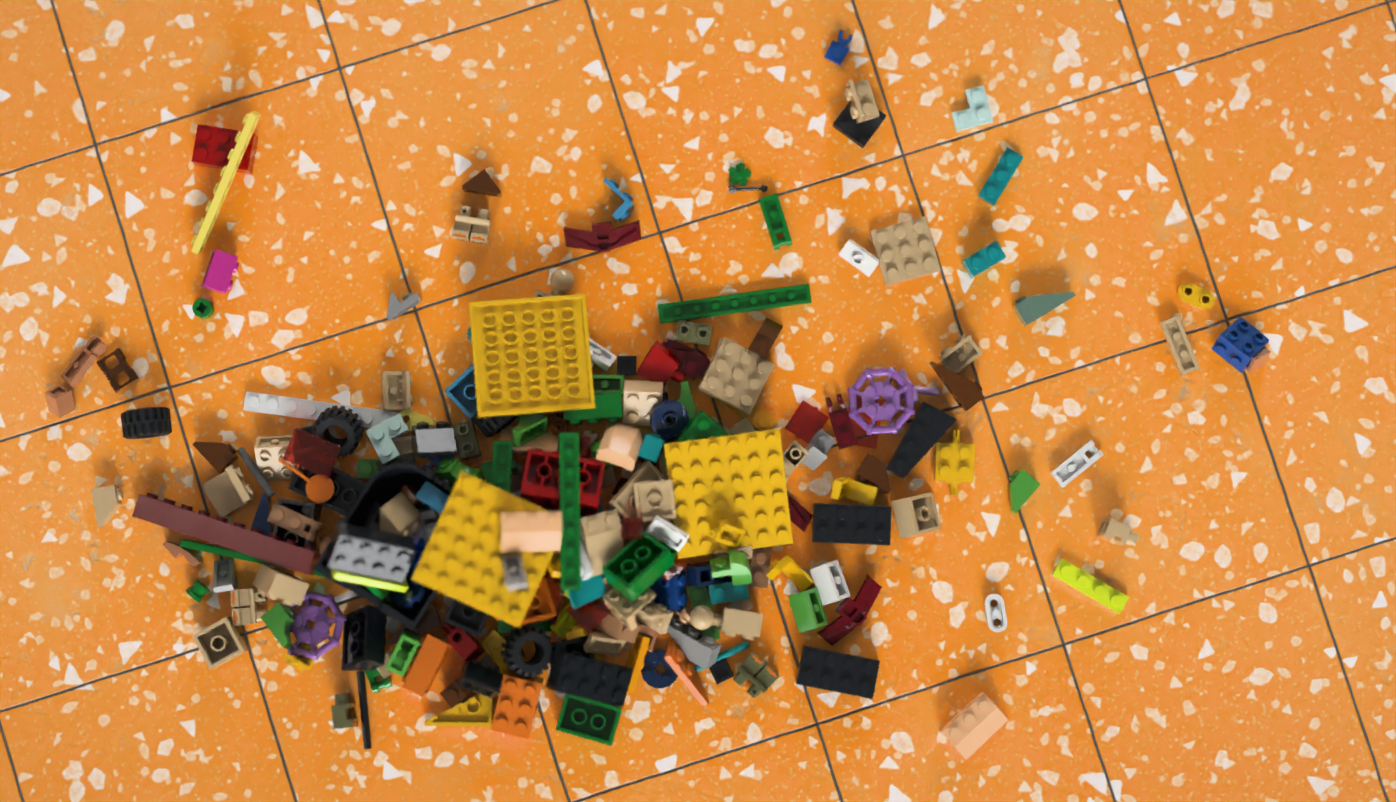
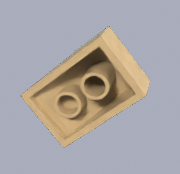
[580,509,624,577]

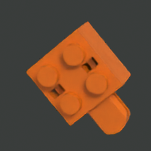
[493,578,557,629]

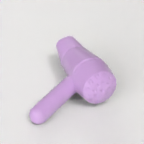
[895,369,940,406]

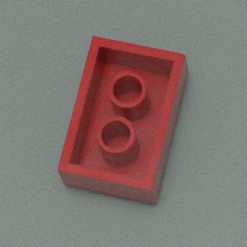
[191,124,258,174]

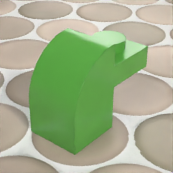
[709,550,752,586]

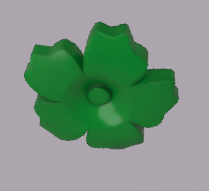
[728,163,751,186]

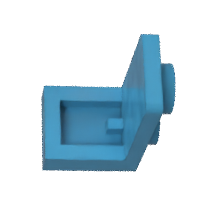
[603,178,634,222]
[416,482,449,514]

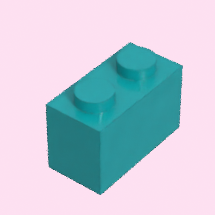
[961,241,1006,279]
[637,433,664,467]
[708,582,750,605]

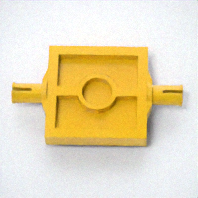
[935,430,975,496]

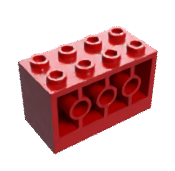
[520,448,605,517]

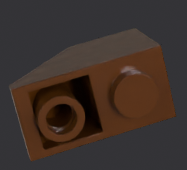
[855,453,891,494]

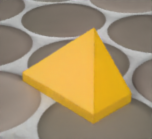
[710,522,746,548]

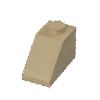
[91,485,123,527]

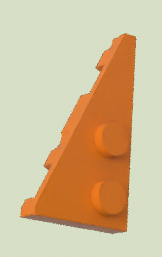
[664,638,709,706]

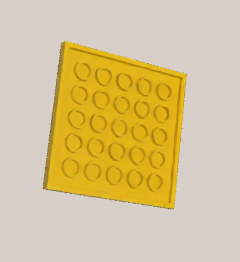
[469,294,595,418]
[664,428,793,559]
[411,471,554,628]

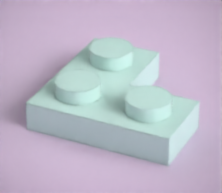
[951,85,993,132]
[366,413,409,465]

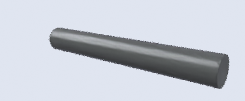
[237,447,275,498]

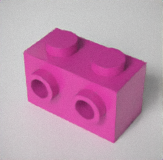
[201,249,239,294]

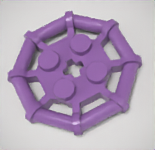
[847,366,915,436]
[283,590,346,660]

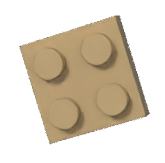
[633,479,677,522]

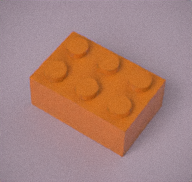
[401,633,451,697]
[491,669,544,739]

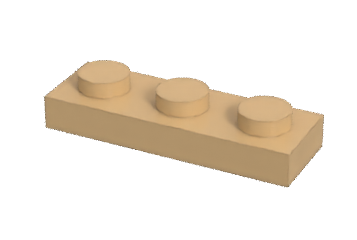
[1159,316,1200,376]

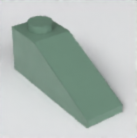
[1012,292,1075,327]

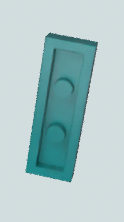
[977,147,1024,206]

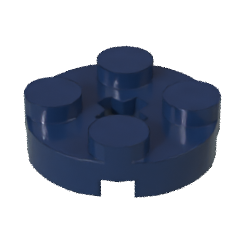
[650,400,689,439]
[390,573,427,610]
[641,649,678,688]

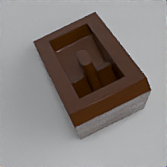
[462,169,502,197]

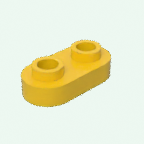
[1177,282,1215,310]

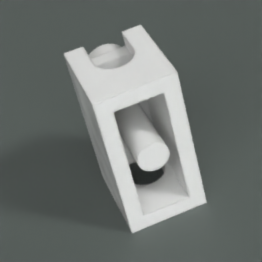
[809,560,850,606]

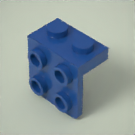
[1211,318,1269,372]
[648,571,687,610]

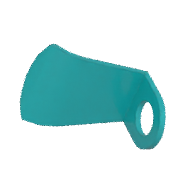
[568,575,606,609]

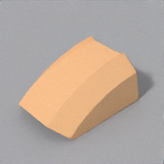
[596,422,643,471]

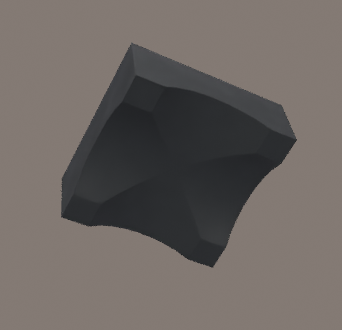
[832,101,886,148]

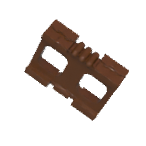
[96,348,139,393]

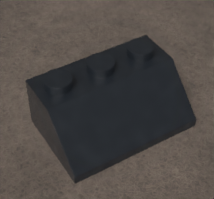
[273,498,322,548]
[342,605,387,671]

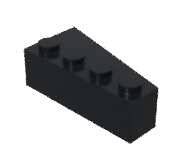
[886,401,957,479]

